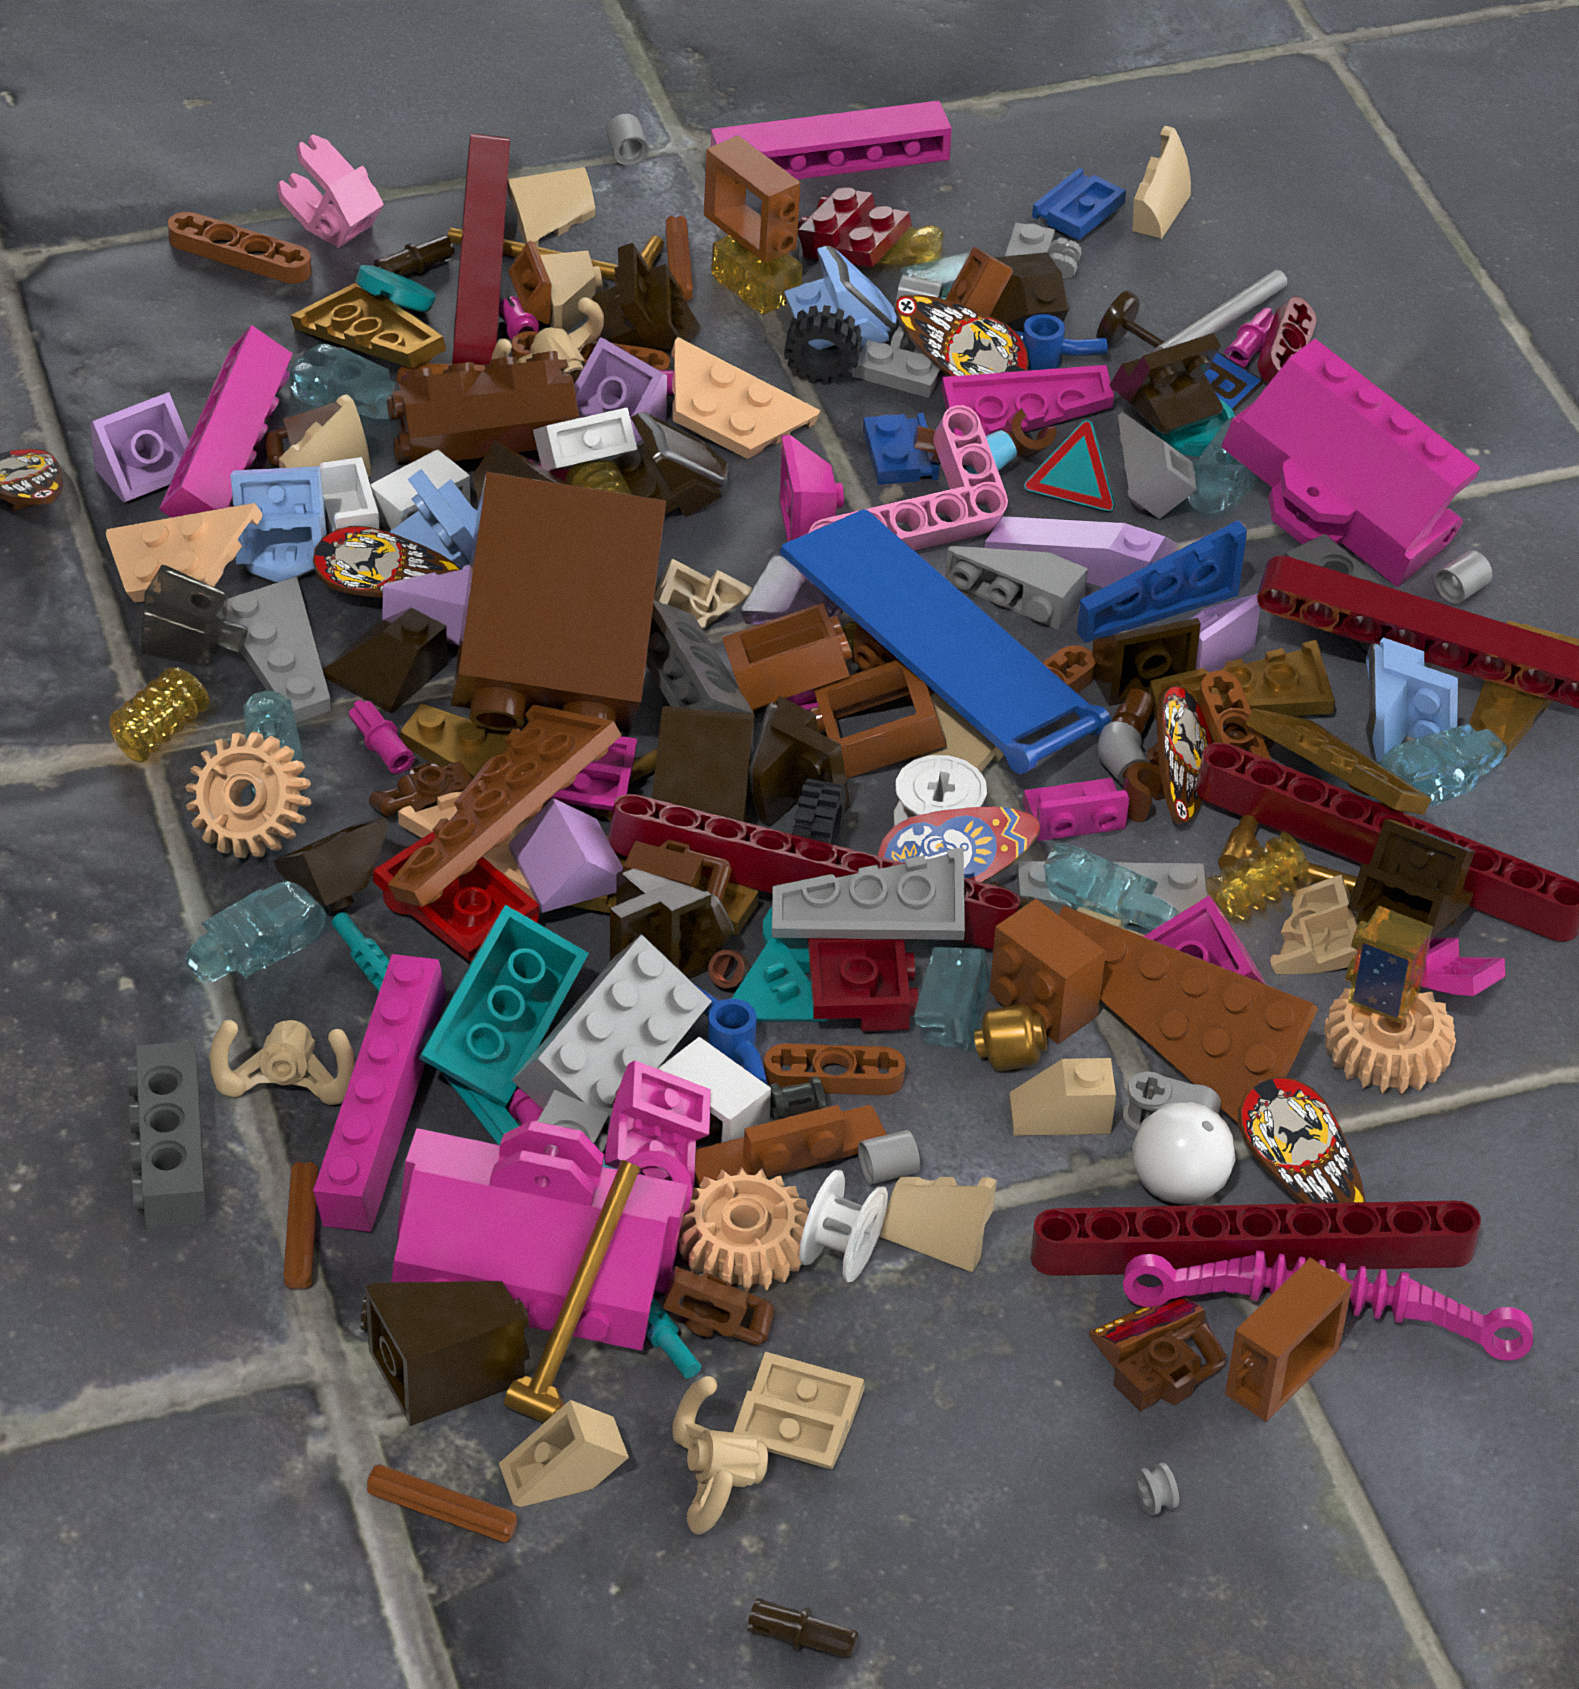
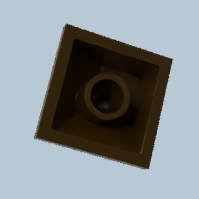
[990,252,1069,332]
[322,607,448,714]
[1092,618,1201,706]
[273,817,389,913]

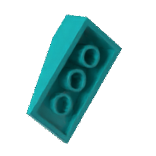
[419,905,589,1108]

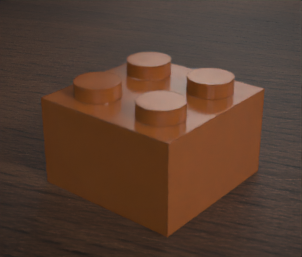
[989,899,1106,1045]

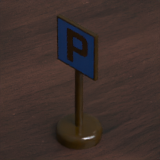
[1096,291,1264,411]

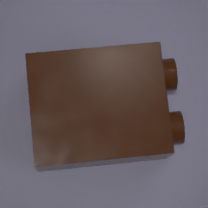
[450,472,666,734]

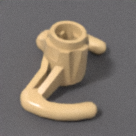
[492,297,604,385]
[209,1020,356,1105]
[672,1376,768,1535]

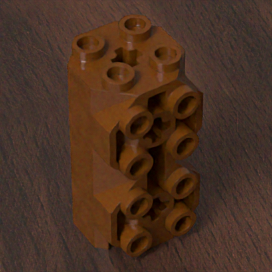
[386,351,579,465]

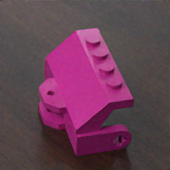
[1221,338,1481,587]
[391,1120,688,1351]

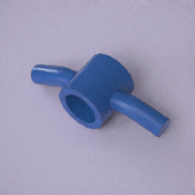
[1015,314,1108,370]
[693,983,767,1085]

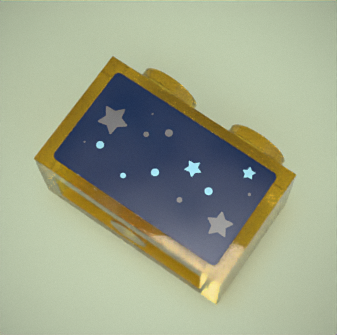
[1345,906,1433,1024]

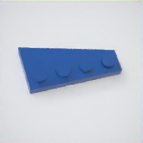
[1077,520,1247,643]

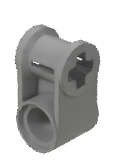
[1122,1071,1221,1135]

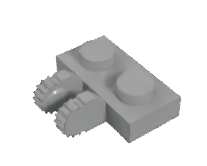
[1005,223,1082,279]
[852,326,944,398]

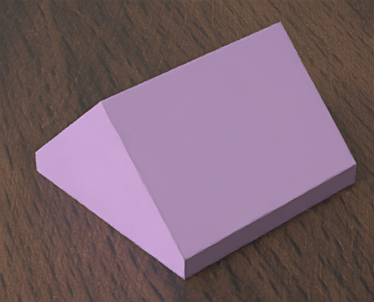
[574,337,667,443]
[90,392,189,503]
[1190,593,1261,672]
[509,798,623,913]

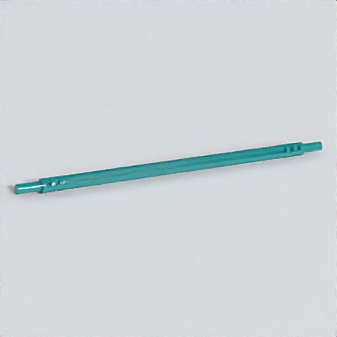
[331,912,701,1379]

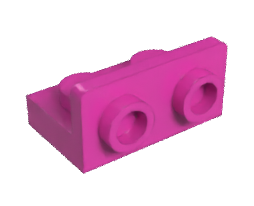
[1023,778,1129,841]

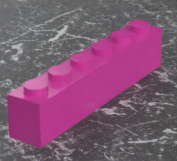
[711,101,952,179]
[159,325,293,518]
[313,954,447,1232]

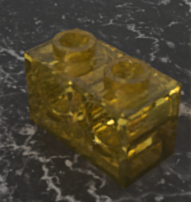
[711,235,802,316]

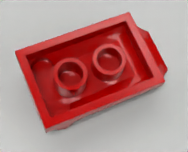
[373,831,540,961]

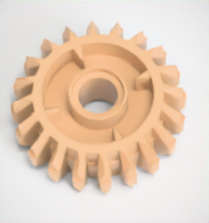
[185,732,311,858]
[1324,983,1456,1095]
[678,1167,809,1293]

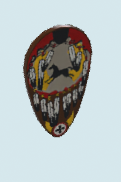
[894,295,1029,377]
[0,449,64,511]
[313,526,461,599]
[1146,685,1212,825]
[1238,1076,1366,1203]

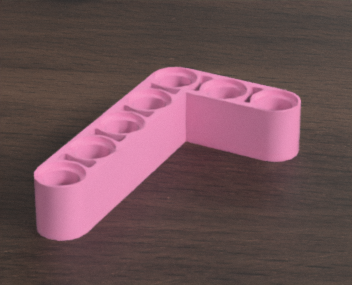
[808,405,1008,551]

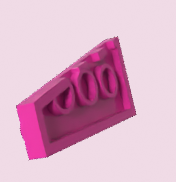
[941,365,1114,436]

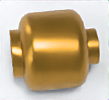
[974,1004,1048,1071]

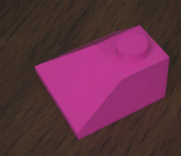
[779,435,844,542]
[1143,895,1266,984]

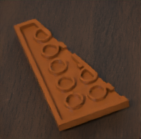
[388,705,622,907]
[1059,905,1318,1123]

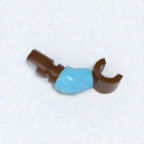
[913,408,1057,474]

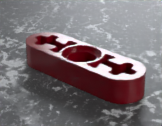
[1257,297,1317,384]

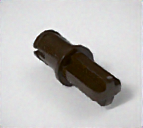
[374,235,454,276]
[747,1598,858,1658]

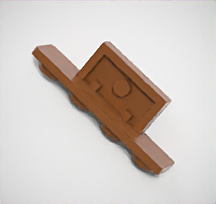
[695,1104,887,1188]

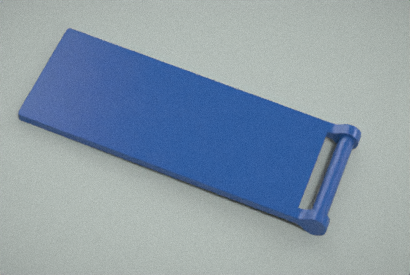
[779,509,1111,774]

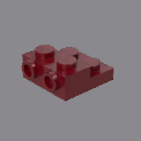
[797,187,912,267]
[808,938,919,1031]

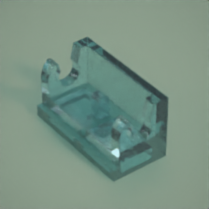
[914,947,991,1051]

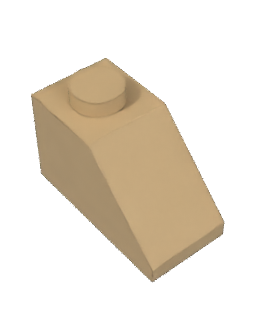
[540,251,602,333]
[1009,1058,1116,1136]
[499,1400,629,1507]

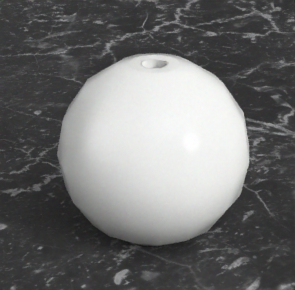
[1132,1102,1235,1204]

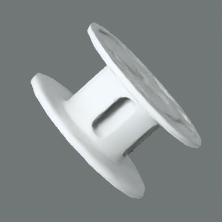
[893,755,987,826]
[799,1170,888,1282]

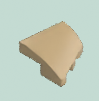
[1132,126,1191,239]
[507,167,595,247]
[279,394,372,477]
[654,559,752,629]
[1270,875,1364,974]
[881,1177,997,1273]

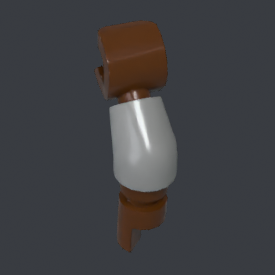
[1097,689,1165,822]

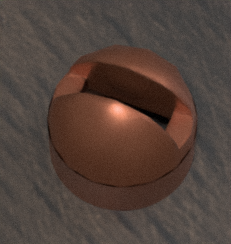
[708,950,750,988]

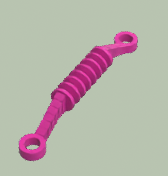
[1123,1250,1533,1361]

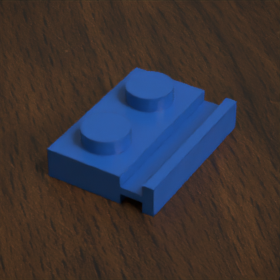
[1032,168,1126,240]
[863,413,939,485]

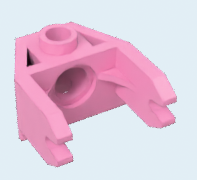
[277,134,384,248]

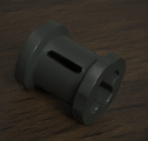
[769,1076,826,1121]

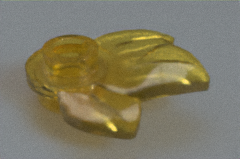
[878,225,944,269]

